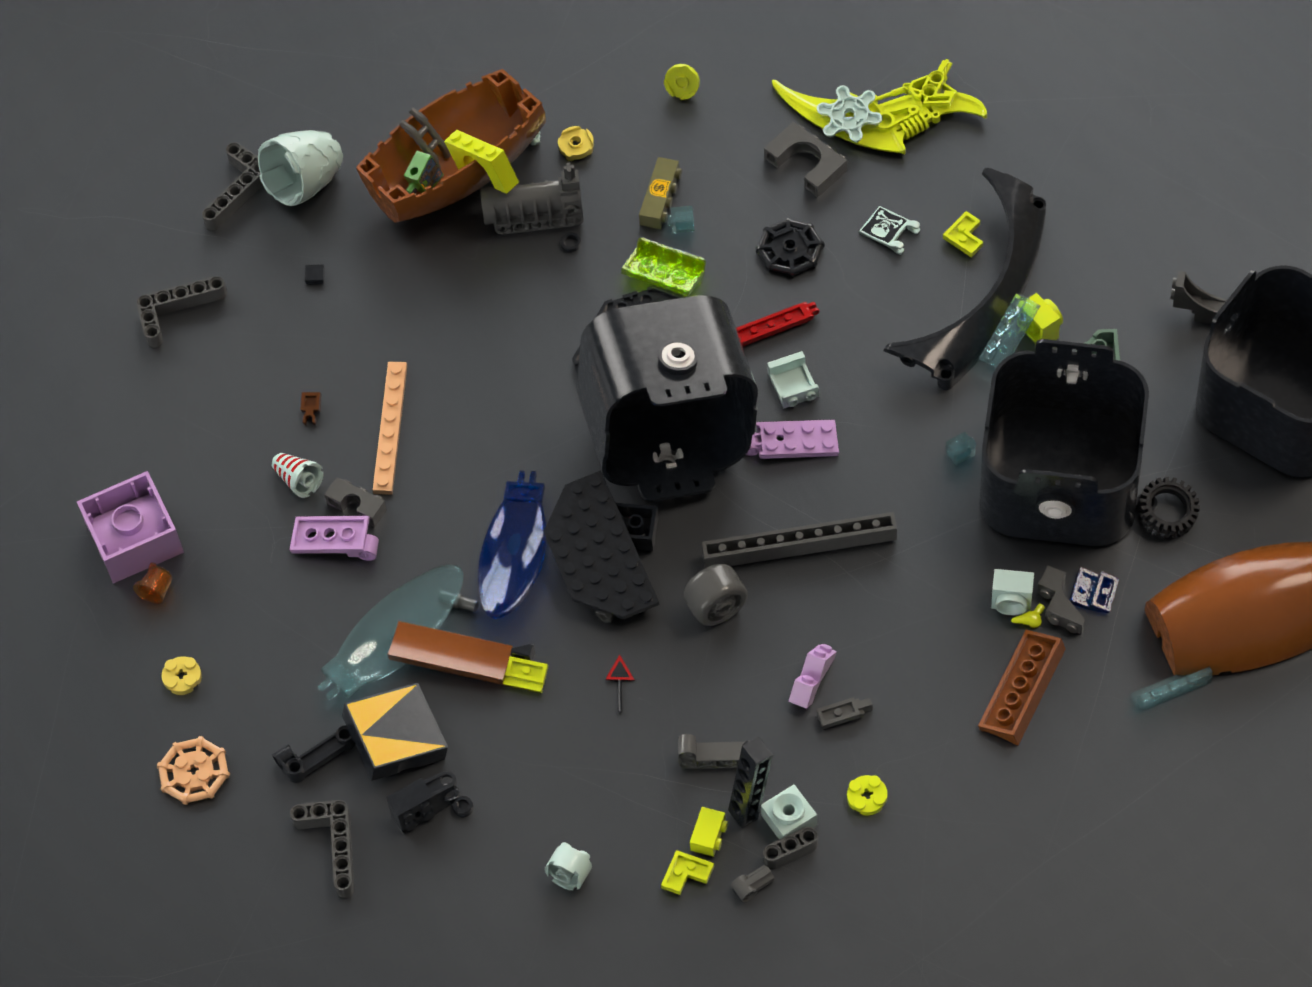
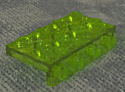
[621,237,706,297]

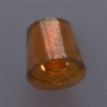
[133,563,173,604]

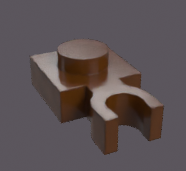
[300,392,322,425]

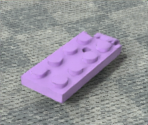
[746,420,839,459]

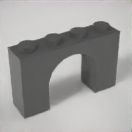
[764,122,847,197]

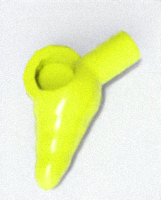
[1011,603,1045,628]

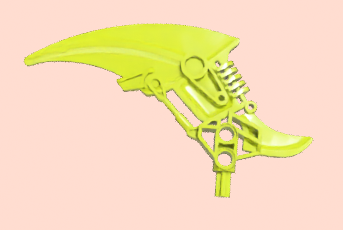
[772,59,987,155]

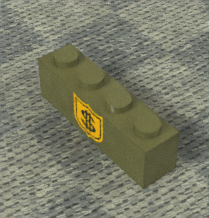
[639,157,682,229]

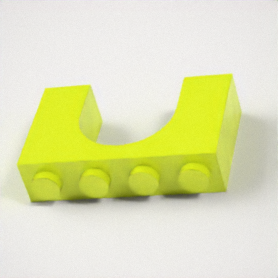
[444,130,519,194]

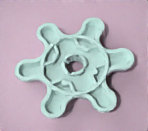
[817,85,882,143]

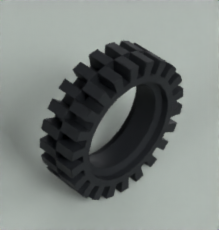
[1137,477,1200,538]

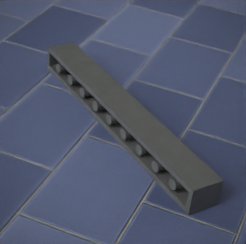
[702,512,897,568]

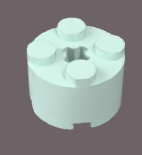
[544,842,592,890]

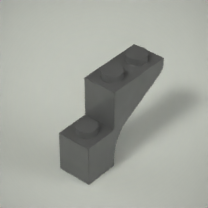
[1037,565,1085,635]

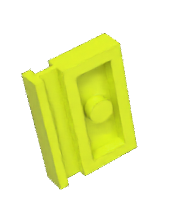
[503,656,549,693]

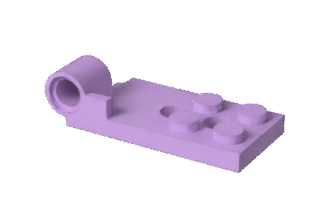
[290,516,379,561]

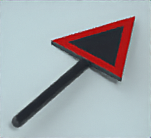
[605,655,635,713]

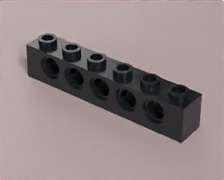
[728,737,773,828]

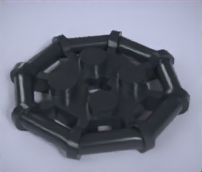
[755,218,825,277]

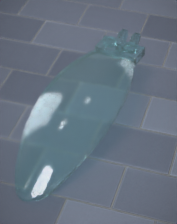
[318,564,463,700]

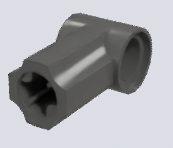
[731,865,774,902]

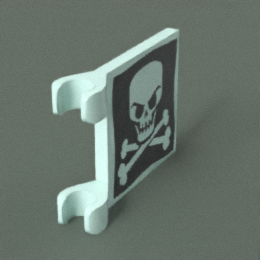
[859,206,920,255]

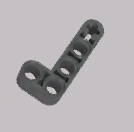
[678,734,745,769]

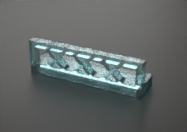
[979,294,1040,367]
[1131,667,1213,713]

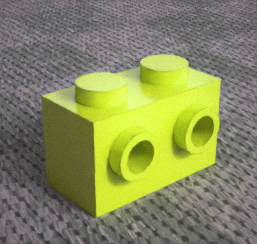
[690,807,728,857]

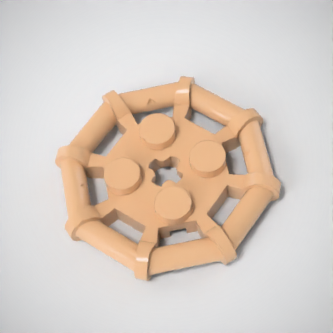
[157,736,230,805]

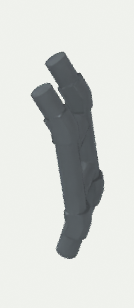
[399,107,451,169]

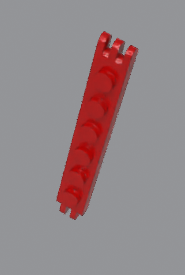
[736,302,820,346]

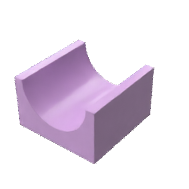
[77,471,184,583]

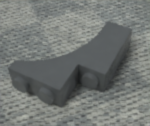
[1170,271,1227,324]

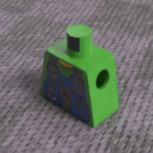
[404,151,444,195]

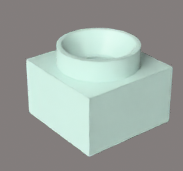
[991,569,1034,615]
[761,785,817,840]

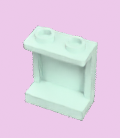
[767,351,819,408]

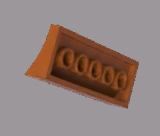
[388,621,513,685]
[978,630,1066,746]

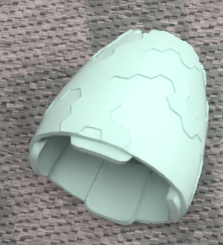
[258,130,343,206]

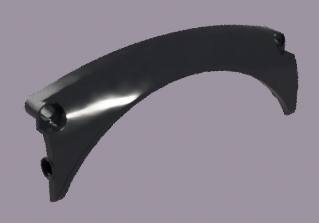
[883,168,1046,390]

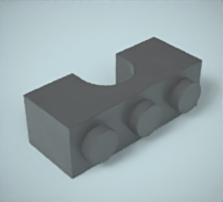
[324,477,387,528]

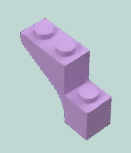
[788,644,837,709]

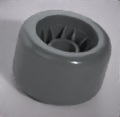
[683,564,748,626]

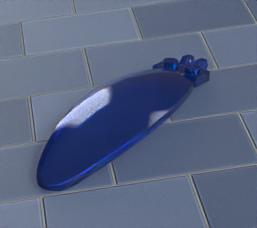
[478,470,547,619]

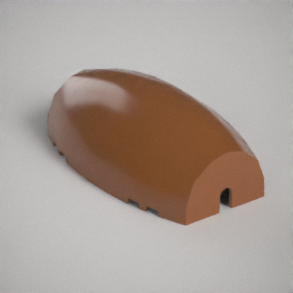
[356,69,546,222]
[1144,542,1312,676]

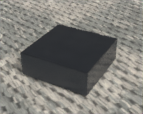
[305,264,325,284]

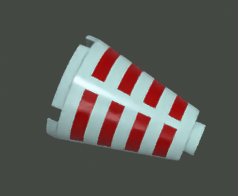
[272,453,323,498]

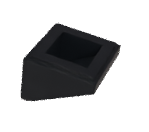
[511,644,535,661]

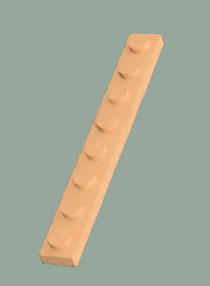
[373,362,407,495]

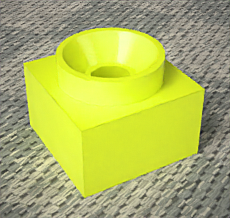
[1018,293,1063,344]

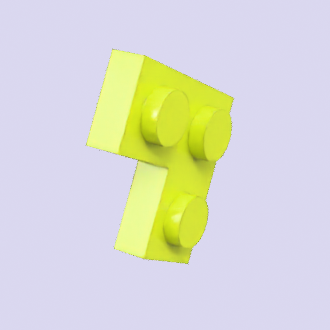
[943,211,983,258]
[661,850,714,895]

